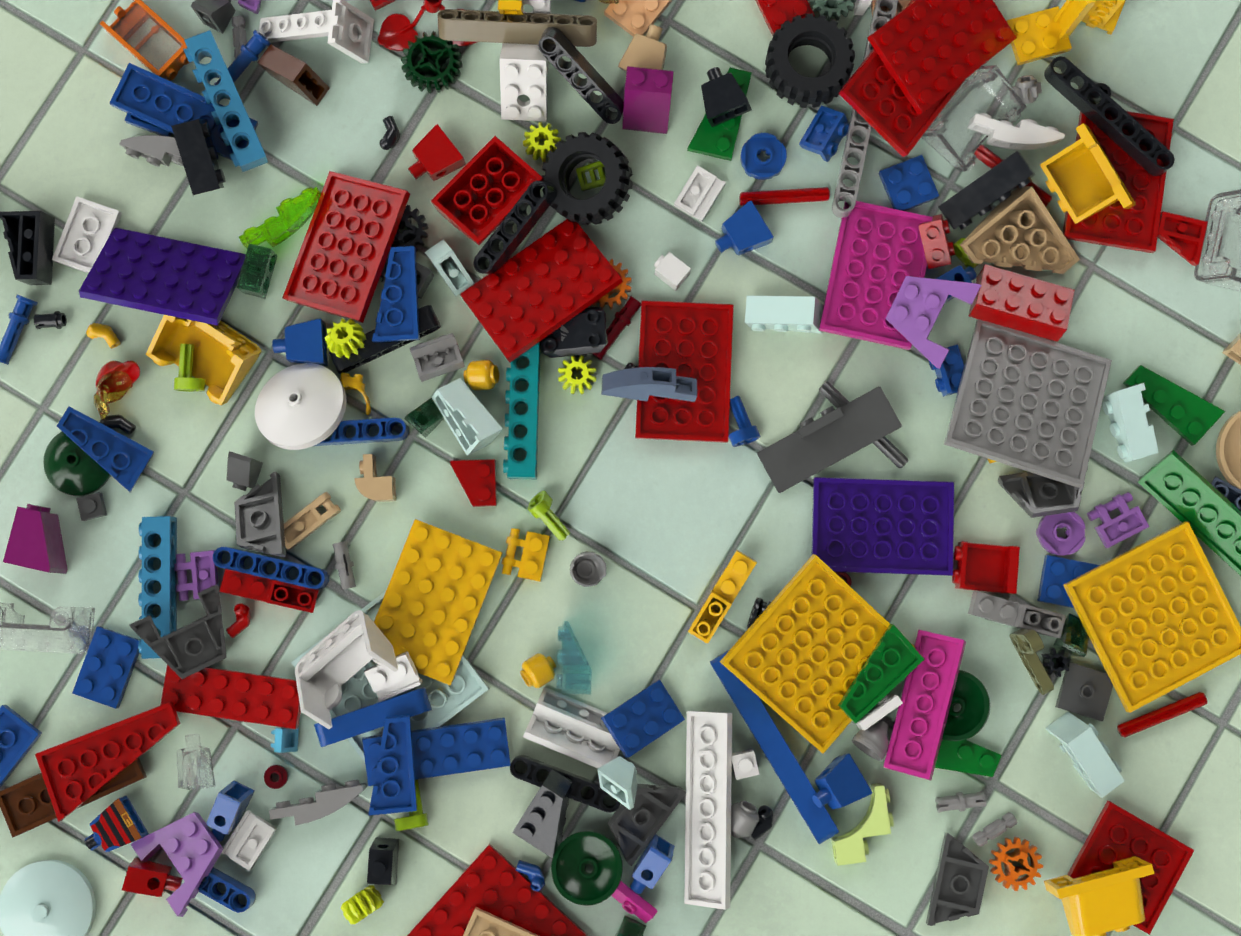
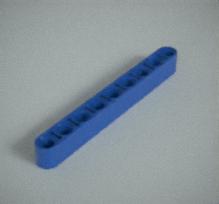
[710,650,839,845]

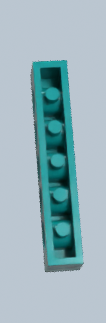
[503,342,540,480]

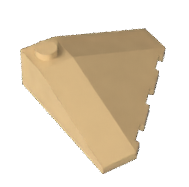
[960,186,1080,274]

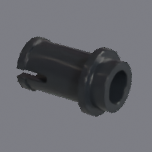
[34,311,67,329]

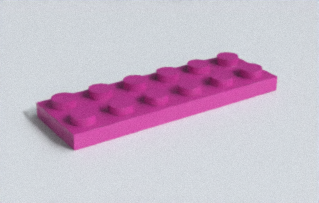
[883,630,966,781]

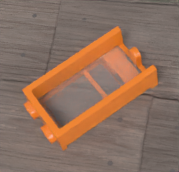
[100,0,189,81]

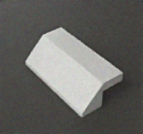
[523,687,620,768]

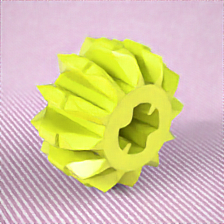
[523,122,562,162]
[325,318,366,359]
[558,355,597,394]
[341,885,384,924]

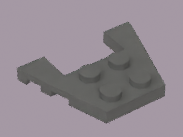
[129,584,227,679]

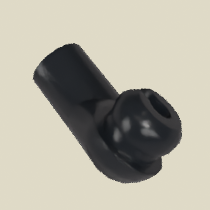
[100,414,136,435]

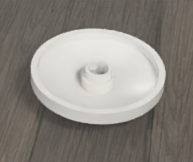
[255,363,347,450]

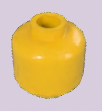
[463,360,500,391]
[520,653,556,688]

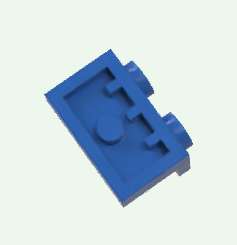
[799,105,849,162]
[928,344,964,397]

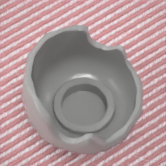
[570,551,606,587]

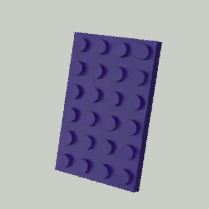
[79,228,248,326]
[811,477,954,576]

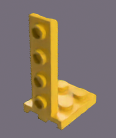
[1006,0,1096,66]
[1082,0,1126,35]

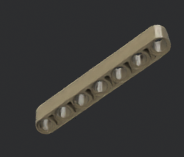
[438,9,597,47]

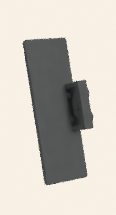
[757,387,902,493]

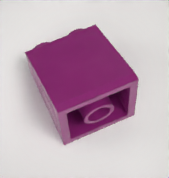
[622,66,674,134]
[3,504,68,574]

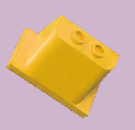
[1040,123,1136,224]
[1044,856,1155,936]

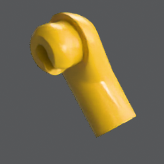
[86,323,121,349]

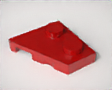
[1158,211,1208,266]
[450,459,497,507]

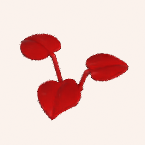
[378,0,477,51]

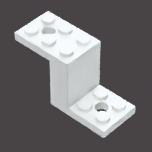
[500,0,551,122]

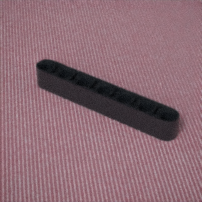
[1044,56,1175,176]

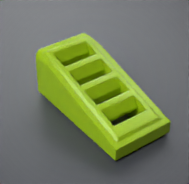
[576,161,606,191]

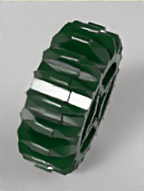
[401,31,463,94]

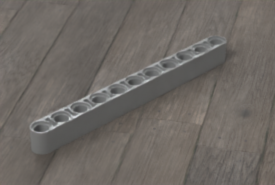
[832,0,898,218]

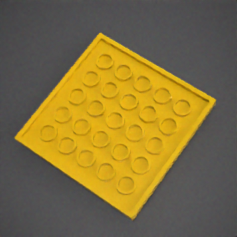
[1063,522,1241,713]
[720,554,915,754]

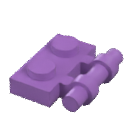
[1087,492,1149,548]
[174,550,219,601]

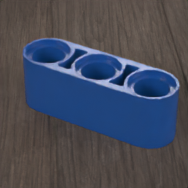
[198,867,256,913]

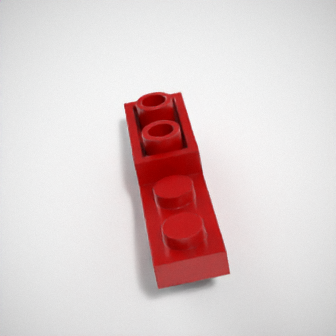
[219,569,319,613]

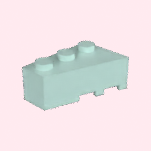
[745,296,823,334]
[432,378,503,456]
[1102,383,1159,463]
[1046,712,1124,798]

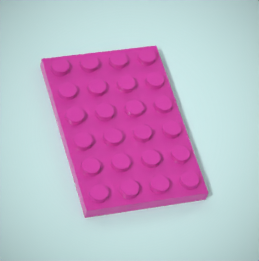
[819,201,933,350]

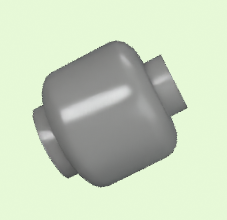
[731,801,760,838]

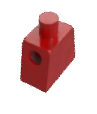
[408,124,466,181]
[122,857,183,897]

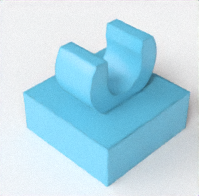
[271,728,299,753]

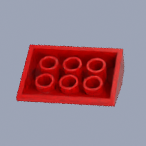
[431,136,544,245]

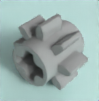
[1012,75,1042,104]

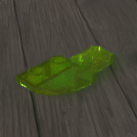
[239,187,321,250]

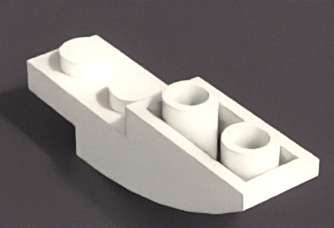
[967,113,1065,150]

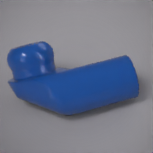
[516,860,545,892]

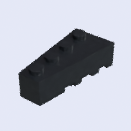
[938,151,1035,230]

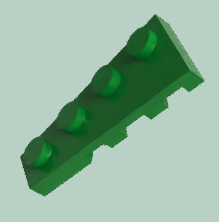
[687,67,752,161]
[838,624,924,724]

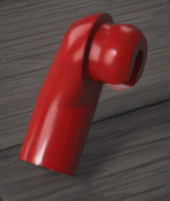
[226,603,251,638]

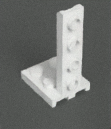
[259,0,374,63]

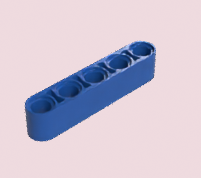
[314,418,409,446]
[213,547,329,589]
[314,687,432,747]

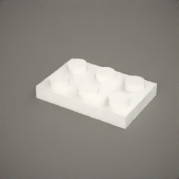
[52,196,122,273]

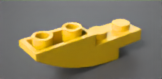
[688,550,757,644]

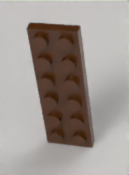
[0,758,147,838]

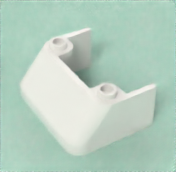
[295,610,399,729]

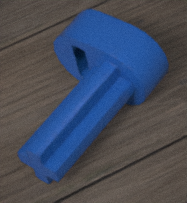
[728,396,761,447]

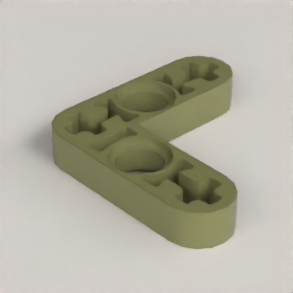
[1010,629,1054,695]

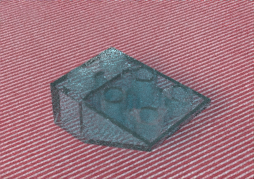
[556,621,592,695]

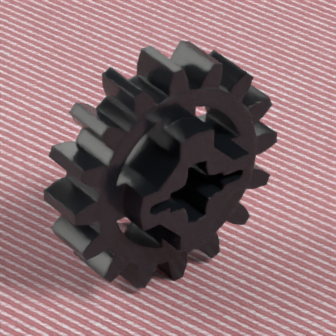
[391,205,429,252]

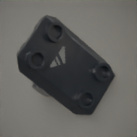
[540,307,608,358]

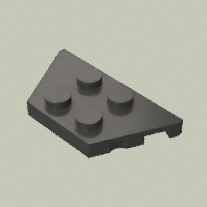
[998,466,1088,518]
[234,472,286,557]
[608,784,686,866]
[926,832,989,926]

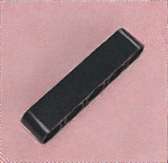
[538,27,624,124]
[473,181,557,274]
[329,305,441,374]
[510,755,620,813]

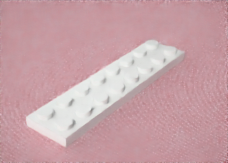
[684,711,732,910]

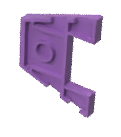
[885,276,982,369]
[131,812,223,917]

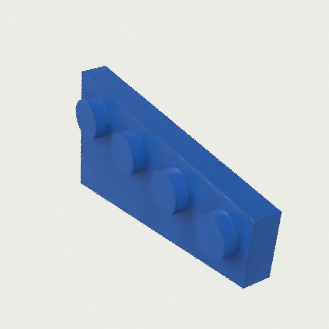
[372,246,420,342]
[57,406,154,493]
[368,714,417,816]

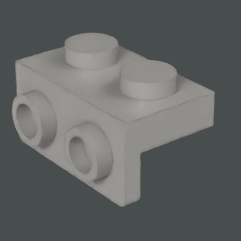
[410,333,465,382]

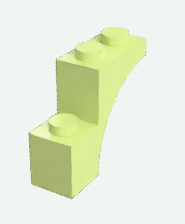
[831,783,894,866]

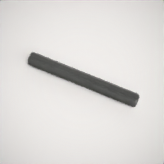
[819,381,908,468]

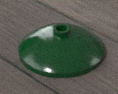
[43,432,111,496]
[942,670,990,741]
[551,831,623,906]

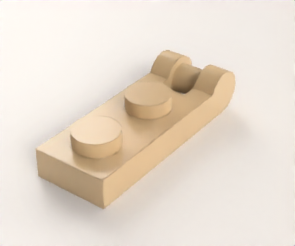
[284,492,341,550]

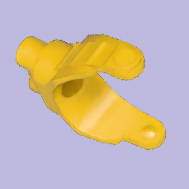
[340,373,371,415]

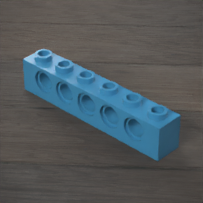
[183,30,268,172]
[138,516,177,659]

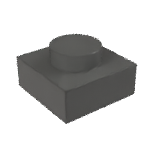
[76,492,107,521]

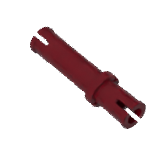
[591,296,641,360]

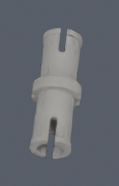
[332,541,356,590]
[935,791,986,813]

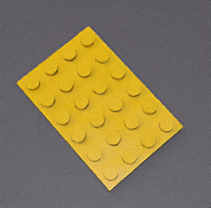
[374,519,503,685]

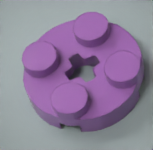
[1036,512,1086,556]

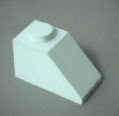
[425,239,474,296]
[597,756,637,810]

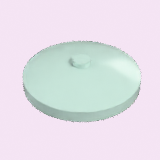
[0,860,96,936]

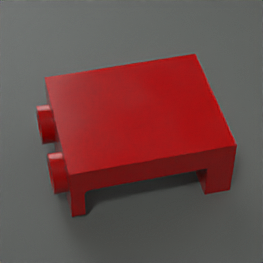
[952,541,1020,594]

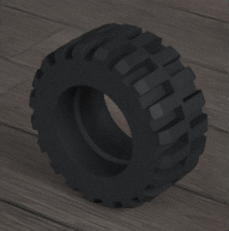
[765,14,855,108]
[542,132,633,225]

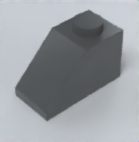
[191,0,236,34]
[226,451,263,491]

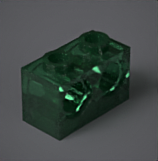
[237,243,278,299]

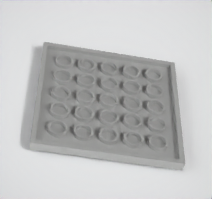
[944,319,1112,488]

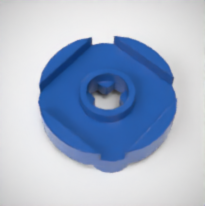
[740,133,787,180]

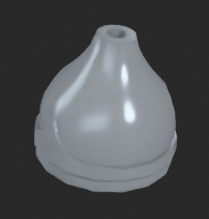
[852,721,889,761]

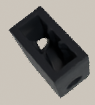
[701,67,752,127]
[367,838,399,885]

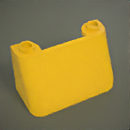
[145,315,261,405]

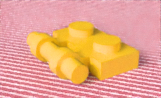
[501,528,550,582]

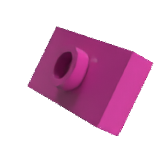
[611,881,657,923]

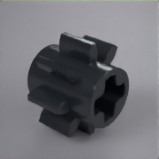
[1041,648,1071,677]

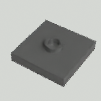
[1055,662,1113,721]

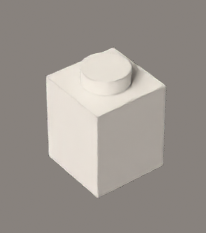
[654,252,691,291]
[732,749,760,780]

